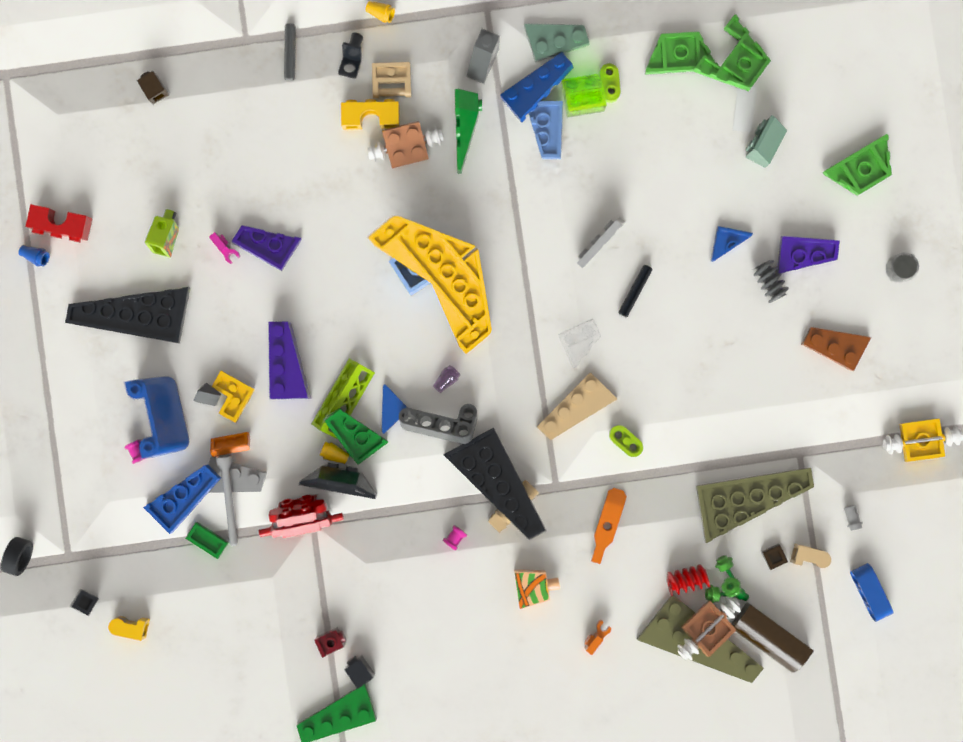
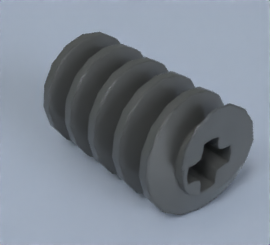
[752,260,789,303]

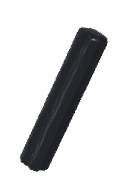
[618,265,653,317]

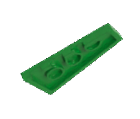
[297,684,377,742]

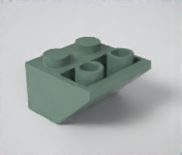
[745,115,787,168]

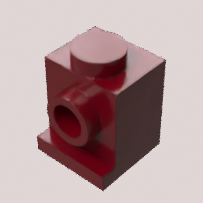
[314,627,346,658]

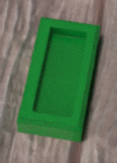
[185,522,229,559]

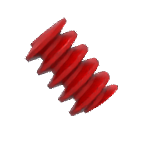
[667,564,710,596]

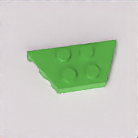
[645,32,718,74]
[822,134,892,196]

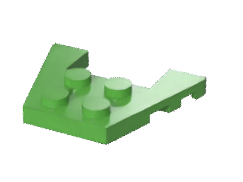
[693,14,771,91]

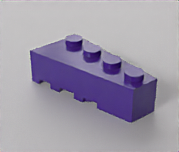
[268,321,311,399]

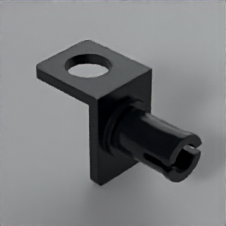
[338,32,363,79]

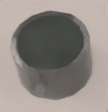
[885,252,919,283]

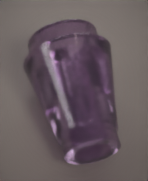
[433,365,461,393]

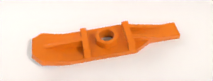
[591,488,627,564]

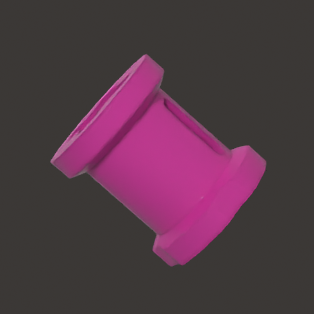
[125,439,144,464]
[442,525,467,550]

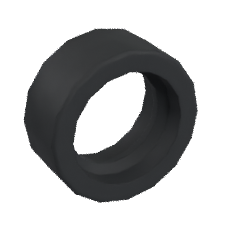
[1,537,33,576]

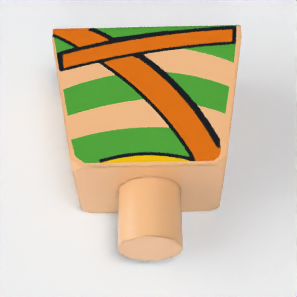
[514,569,560,609]

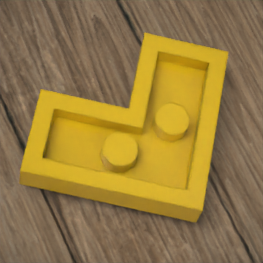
[212,371,255,423]

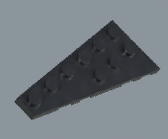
[65,287,190,344]
[443,428,547,540]

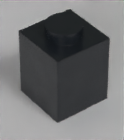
[70,589,99,616]
[344,655,375,689]

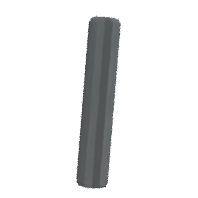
[284,24,296,80]

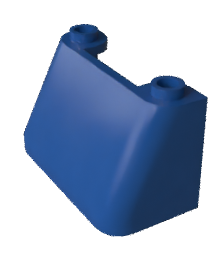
[124,376,189,459]

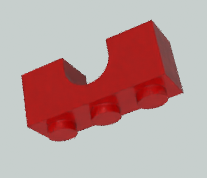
[25,204,92,243]

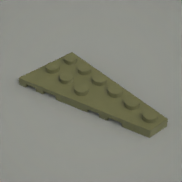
[637,595,764,683]

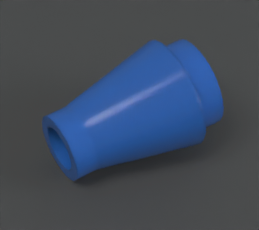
[18,245,50,267]

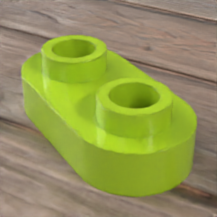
[599,63,621,103]
[609,425,643,457]

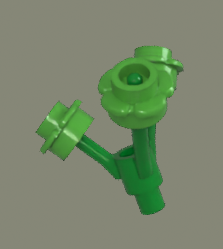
[705,555,749,603]

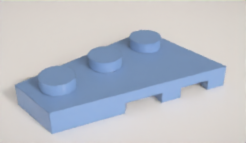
[529,101,563,159]

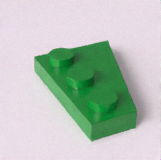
[323,408,388,465]

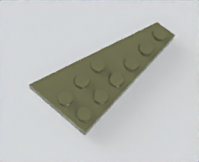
[696,468,814,543]

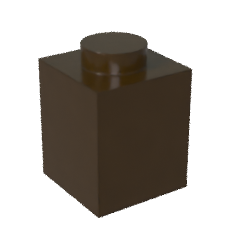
[137,71,169,104]

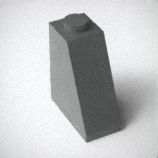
[467,29,500,84]

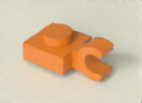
[584,620,612,655]

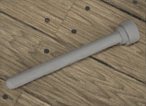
[216,455,238,546]

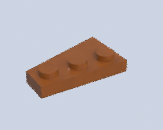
[801,327,871,371]

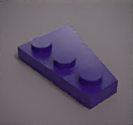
[232,225,301,271]
[777,236,840,273]

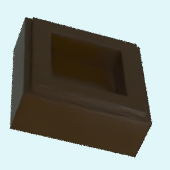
[761,544,788,570]

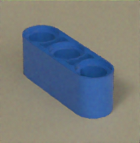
[850,563,894,622]

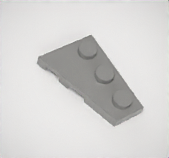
[577,218,625,268]
[208,456,267,493]

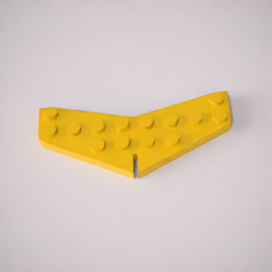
[368,215,492,354]

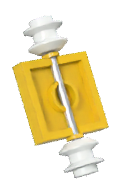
[883,419,963,462]

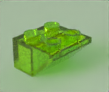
[561,74,607,118]

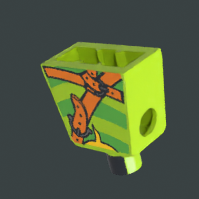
[144,209,179,258]

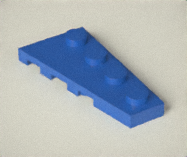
[500,52,573,123]
[143,465,221,534]

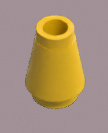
[365,1,395,23]
[319,441,349,464]

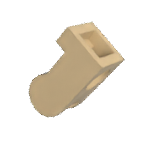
[790,543,831,568]

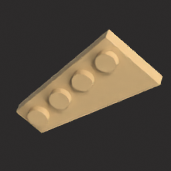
[537,372,617,440]

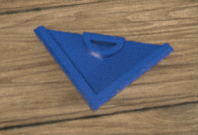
[711,226,753,262]
[382,384,408,434]

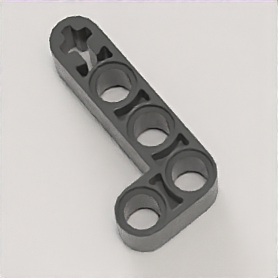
[399,404,477,444]

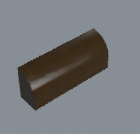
[731,602,814,673]

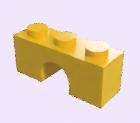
[341,99,400,130]

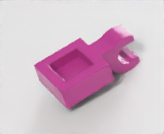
[209,232,241,264]

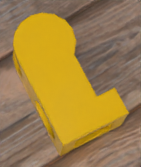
[108,616,150,641]

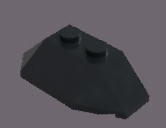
[299,462,377,499]

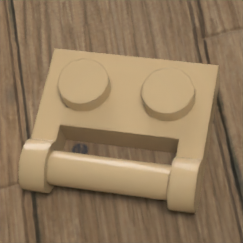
[372,62,411,99]

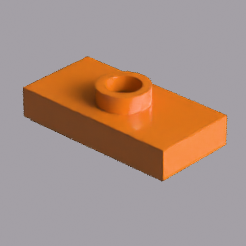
[210,432,250,457]

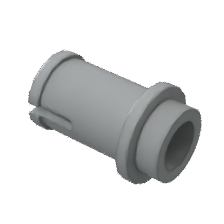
[844,505,863,531]

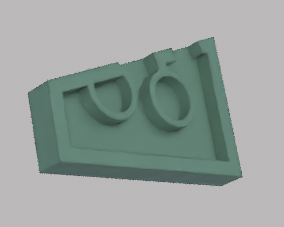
[524,24,590,62]

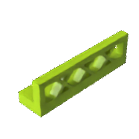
[311,358,375,439]

